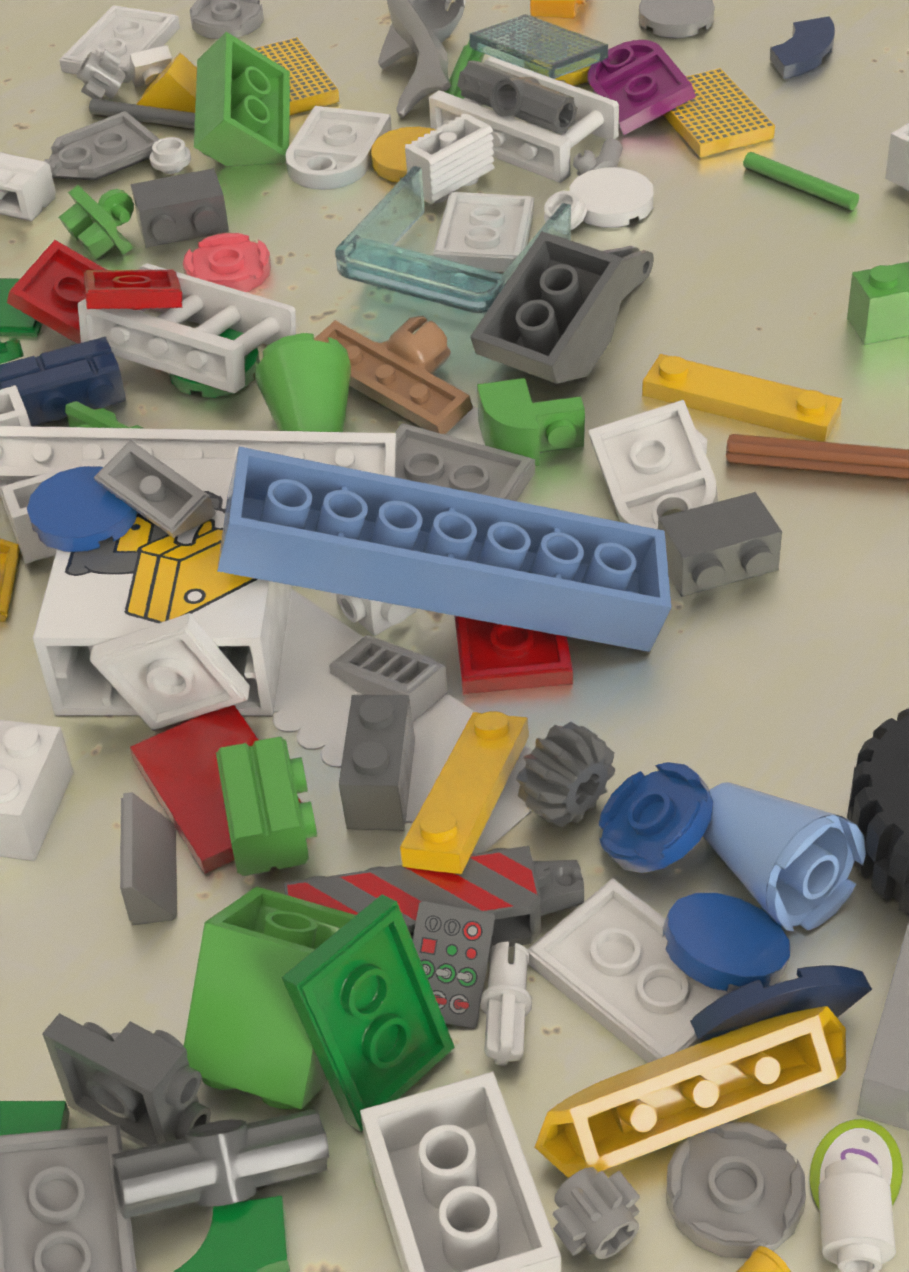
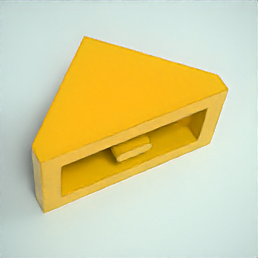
[136,53,197,113]

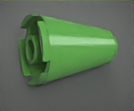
[255,333,351,432]

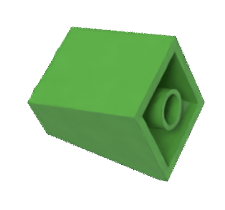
[184,886,356,1110]

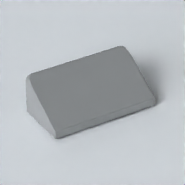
[94,440,216,538]
[120,792,177,925]

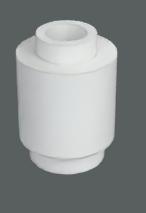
[818,1159,896,1272]

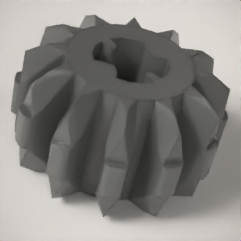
[516,722,615,827]

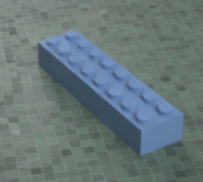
[217,446,671,652]

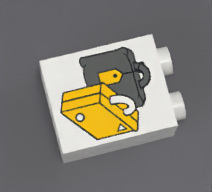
[33,456,293,716]

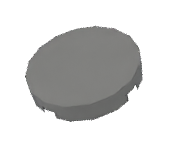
[190,0,264,39]
[638,0,715,38]
[666,1121,806,1258]

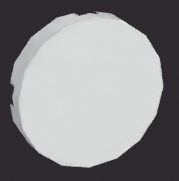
[569,167,653,228]

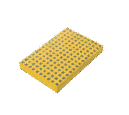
[254,37,340,116]
[663,68,775,157]

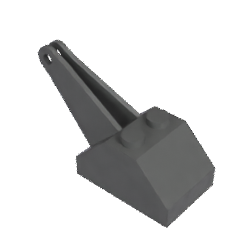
[470,231,654,384]

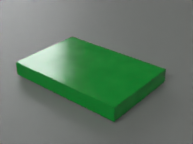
[281,894,455,1132]

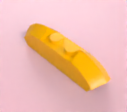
[534,1006,846,1178]

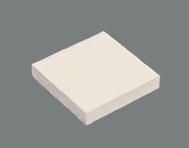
[90,613,250,731]

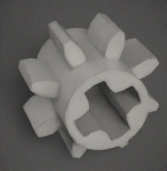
[77,49,125,99]
[553,1167,640,1259]

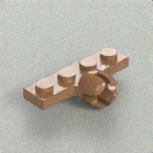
[314,316,473,435]

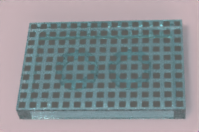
[470,14,608,79]

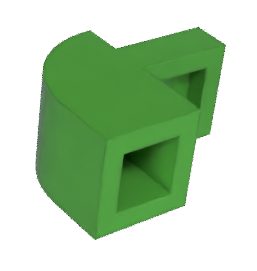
[477,378,585,466]

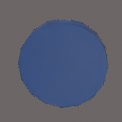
[27,466,137,552]
[599,762,713,873]
[662,893,790,991]

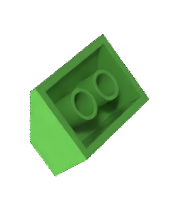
[194,32,290,166]

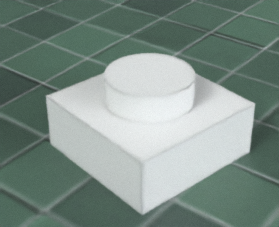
[130,45,172,87]

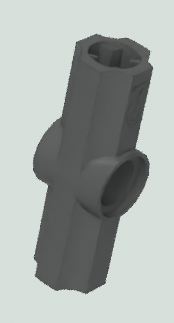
[457,61,578,134]
[111,1109,329,1219]

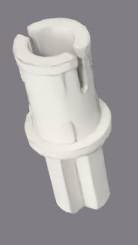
[481,942,532,1066]

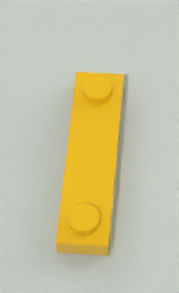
[642,354,842,442]
[400,711,529,874]

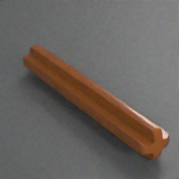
[726,434,909,480]

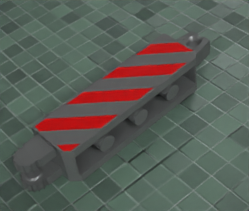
[284,846,584,949]

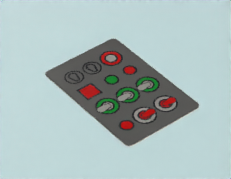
[413,901,495,1028]

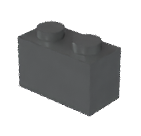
[130,168,229,248]
[658,492,782,597]
[338,695,415,830]

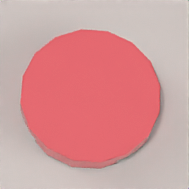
[183,233,271,292]

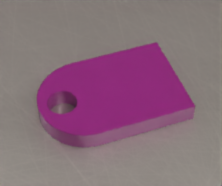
[588,40,696,135]

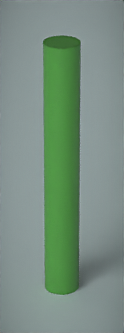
[743,151,859,210]

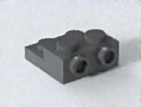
[42,1013,211,1147]

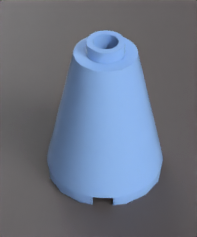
[703,782,866,932]

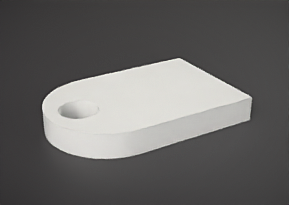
[286,106,392,190]
[588,400,718,529]

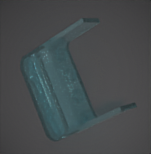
[335,166,571,315]

